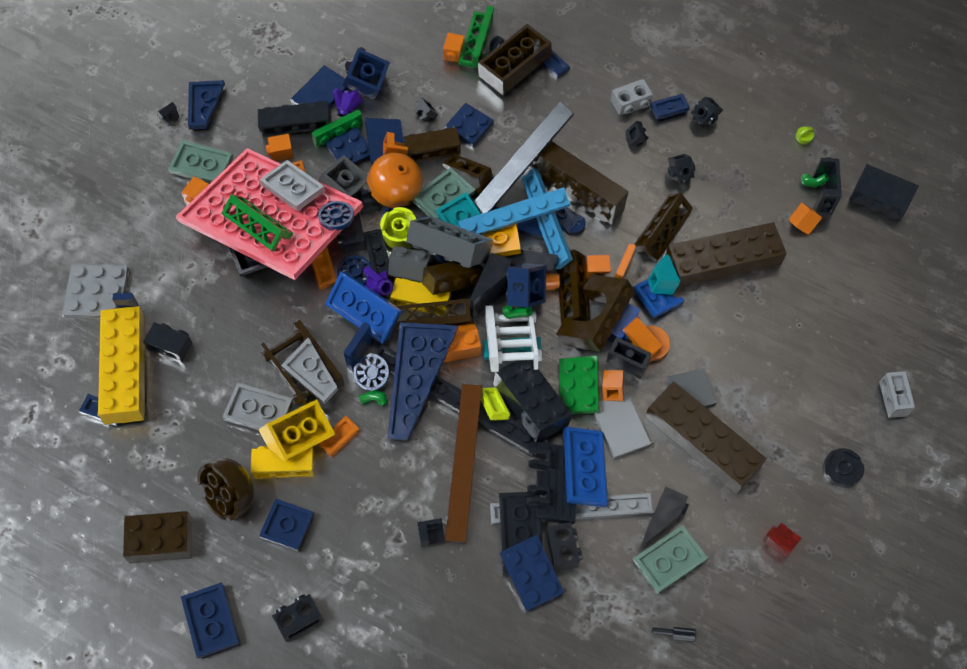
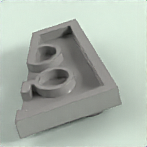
[281,338,338,404]

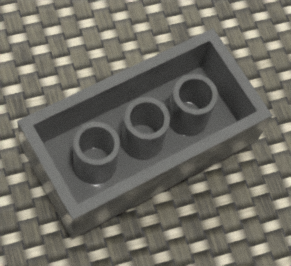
[406,216,493,268]

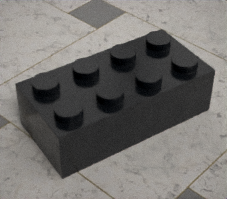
[493,360,572,443]

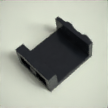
[812,157,842,215]

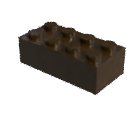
[478,24,552,95]

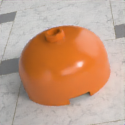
[367,153,423,208]

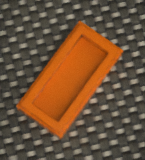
[622,317,663,356]
[318,416,360,457]

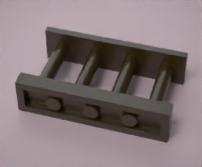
[261,320,344,406]

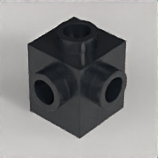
[691,97,723,126]
[668,153,695,183]

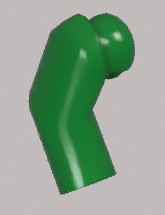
[801,173,829,188]
[502,305,532,319]
[358,390,388,406]

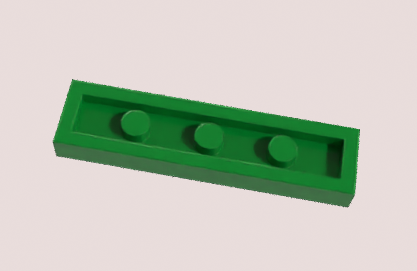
[458,5,494,69]
[221,194,293,251]

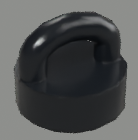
[489,36,505,52]

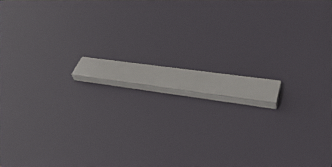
[490,493,654,525]

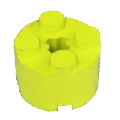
[380,207,416,249]

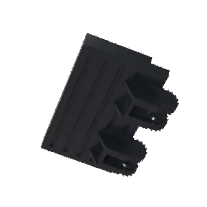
[527,442,576,525]

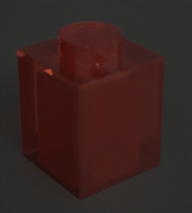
[765,523,801,559]

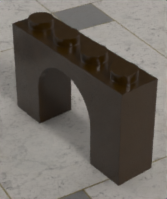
[556,274,635,352]

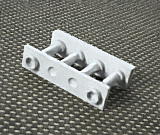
[485,306,542,372]

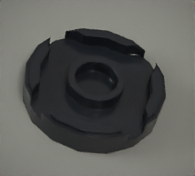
[823,448,865,488]

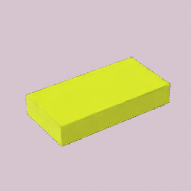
[481,388,510,420]

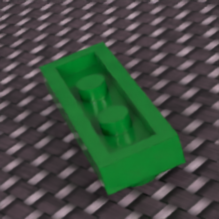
[312,110,363,147]

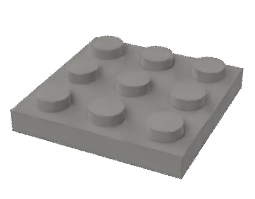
[62,264,129,319]

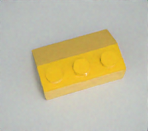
[259,399,336,461]

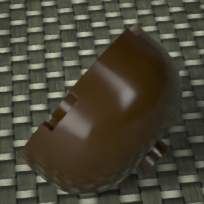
[197,458,254,521]

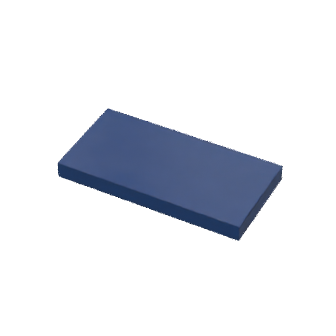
[325,271,402,344]
[563,427,608,507]

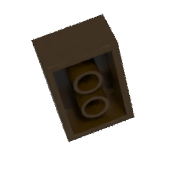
[123,511,192,563]

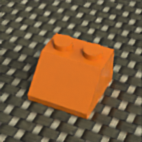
[443,321,481,363]

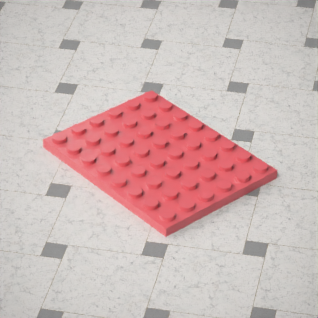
[176,148,363,280]

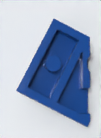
[634,280,685,318]

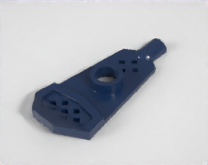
[554,208,586,235]

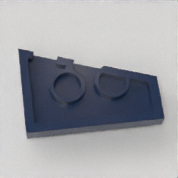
[188,80,225,130]

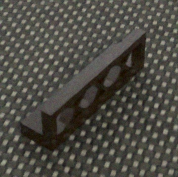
[634,193,693,261]
[557,249,591,323]
[394,299,471,329]

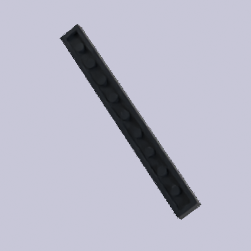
[372,344,548,453]

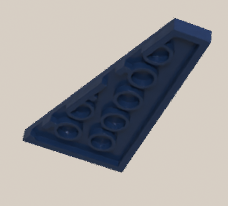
[387,322,459,441]

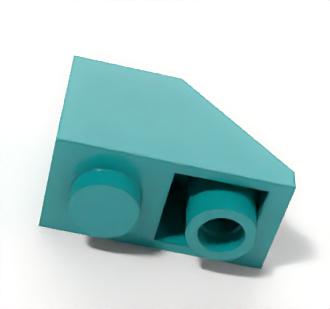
[647,255,680,295]

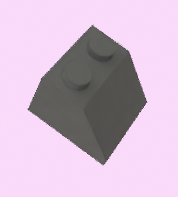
[318,155,367,197]
[388,246,434,282]

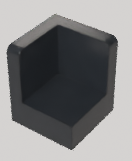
[417,518,445,548]

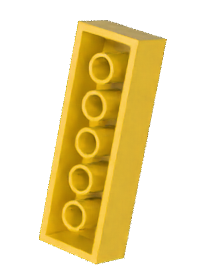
[98,306,145,425]

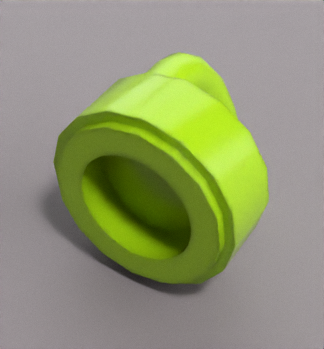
[795,126,814,145]

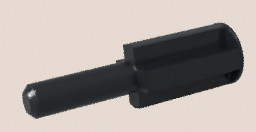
[652,627,696,642]

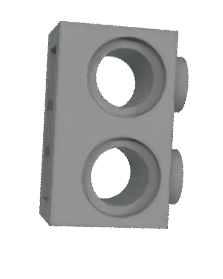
[610,79,653,116]
[879,371,915,418]

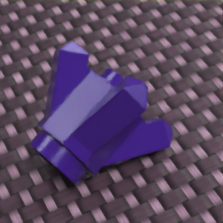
[333,89,363,117]
[363,266,393,296]

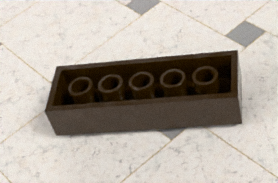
[527,141,629,225]
[666,222,787,287]
[645,381,767,494]

